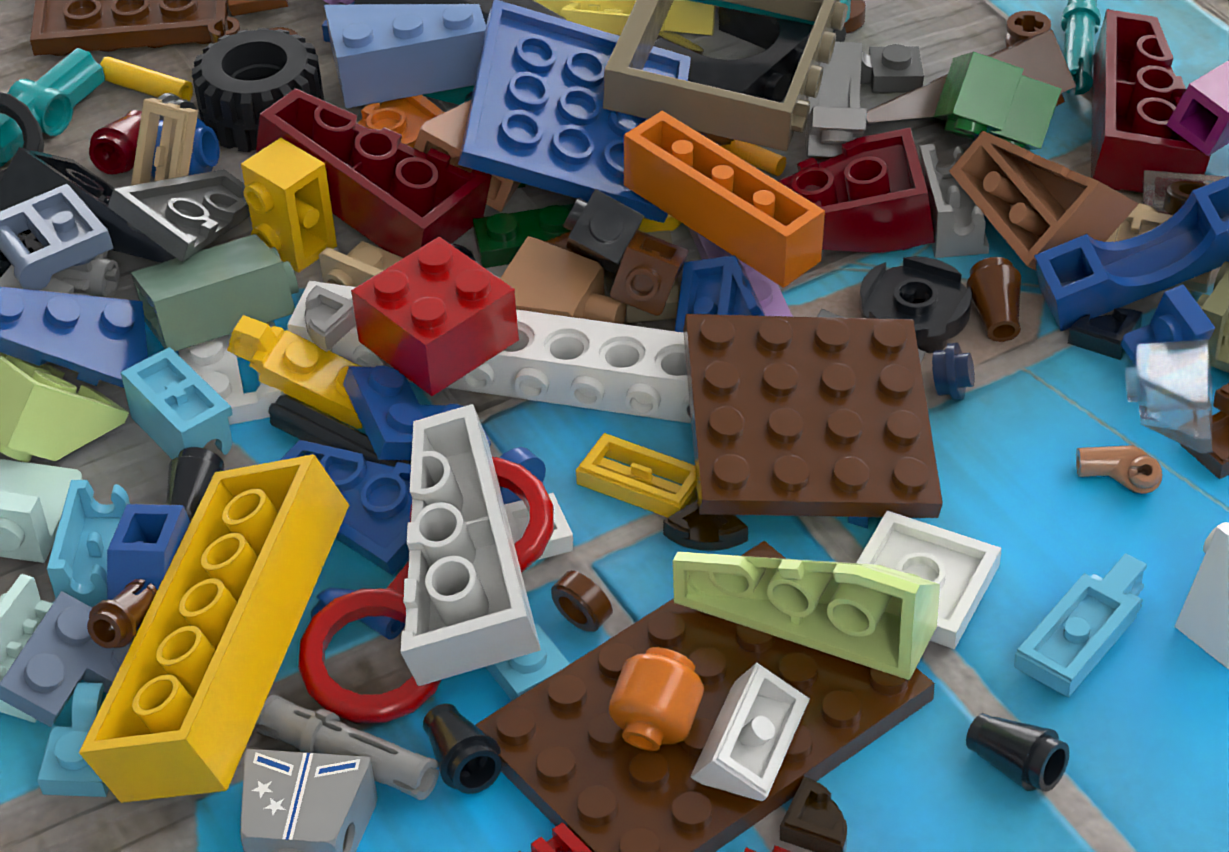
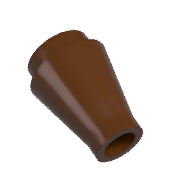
[966,257,1021,342]

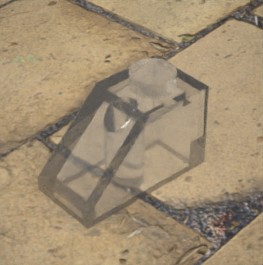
[1125,340,1213,453]

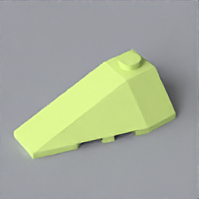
[0,352,129,462]
[673,552,940,680]

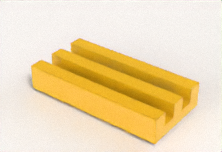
[576,433,697,518]

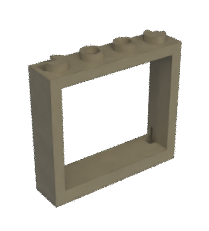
[603,0,848,152]

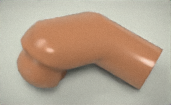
[1076,445,1162,494]

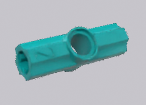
[0,48,105,168]

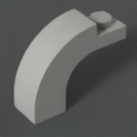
[805,42,867,158]

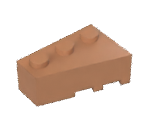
[949,131,1139,271]

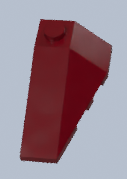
[778,127,935,253]

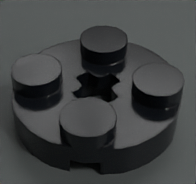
[859,256,972,353]

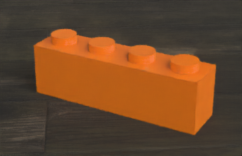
[624,111,825,288]

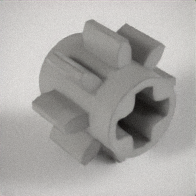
[52,251,120,298]

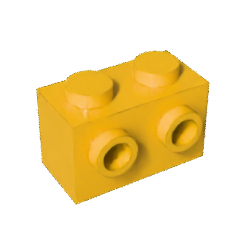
[241,138,337,273]

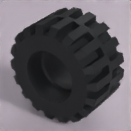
[192,28,324,152]

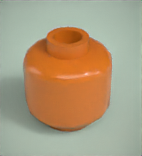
[609,647,704,751]

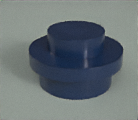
[932,342,975,400]

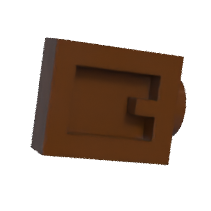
[610,231,689,316]

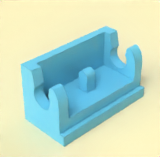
[121,347,233,460]
[47,480,130,607]

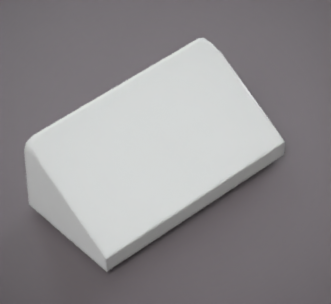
[691,663,810,801]

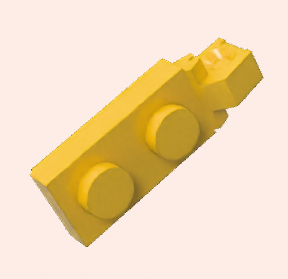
[227,315,363,429]

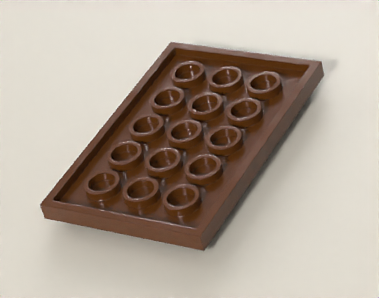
[475,540,935,852]

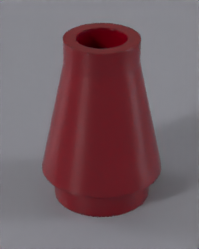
[89,110,142,175]

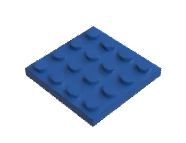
[458,0,691,223]

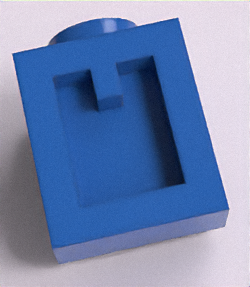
[1121,284,1215,384]

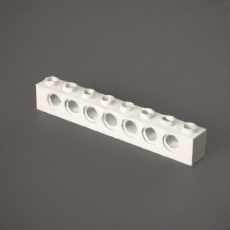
[287,281,691,423]

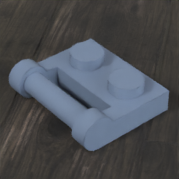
[0,184,113,290]

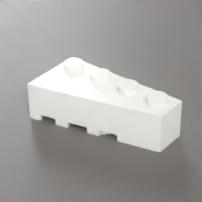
[401,404,541,686]

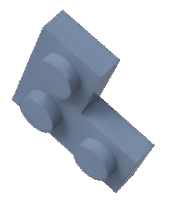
[0,591,137,727]

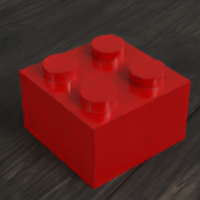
[351,237,519,396]

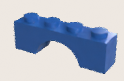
[1034,176,1229,331]

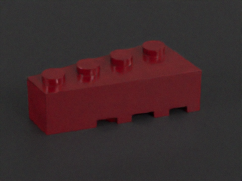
[1091,9,1211,197]
[256,88,492,258]

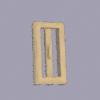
[131,98,198,185]

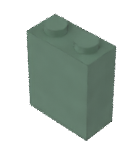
[131,234,299,351]

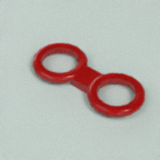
[298,457,554,723]

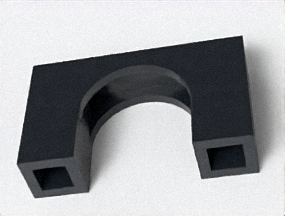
[654,7,846,102]

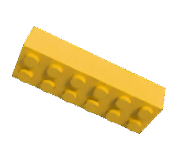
[79,454,349,803]

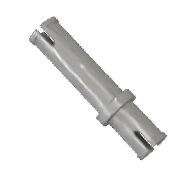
[256,695,439,800]

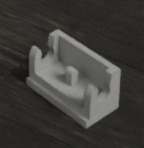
[919,144,989,258]

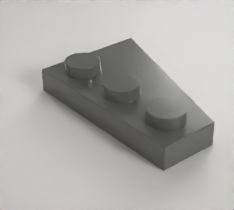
[108,169,250,262]

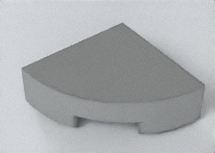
[305,285,356,352]

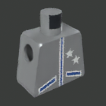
[240,749,378,852]

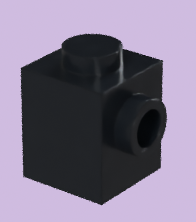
[563,189,644,274]

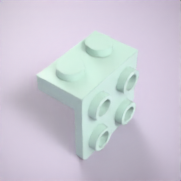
[0,459,83,563]

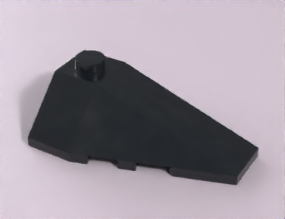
[0,147,176,263]

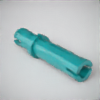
[1061,0,1101,95]

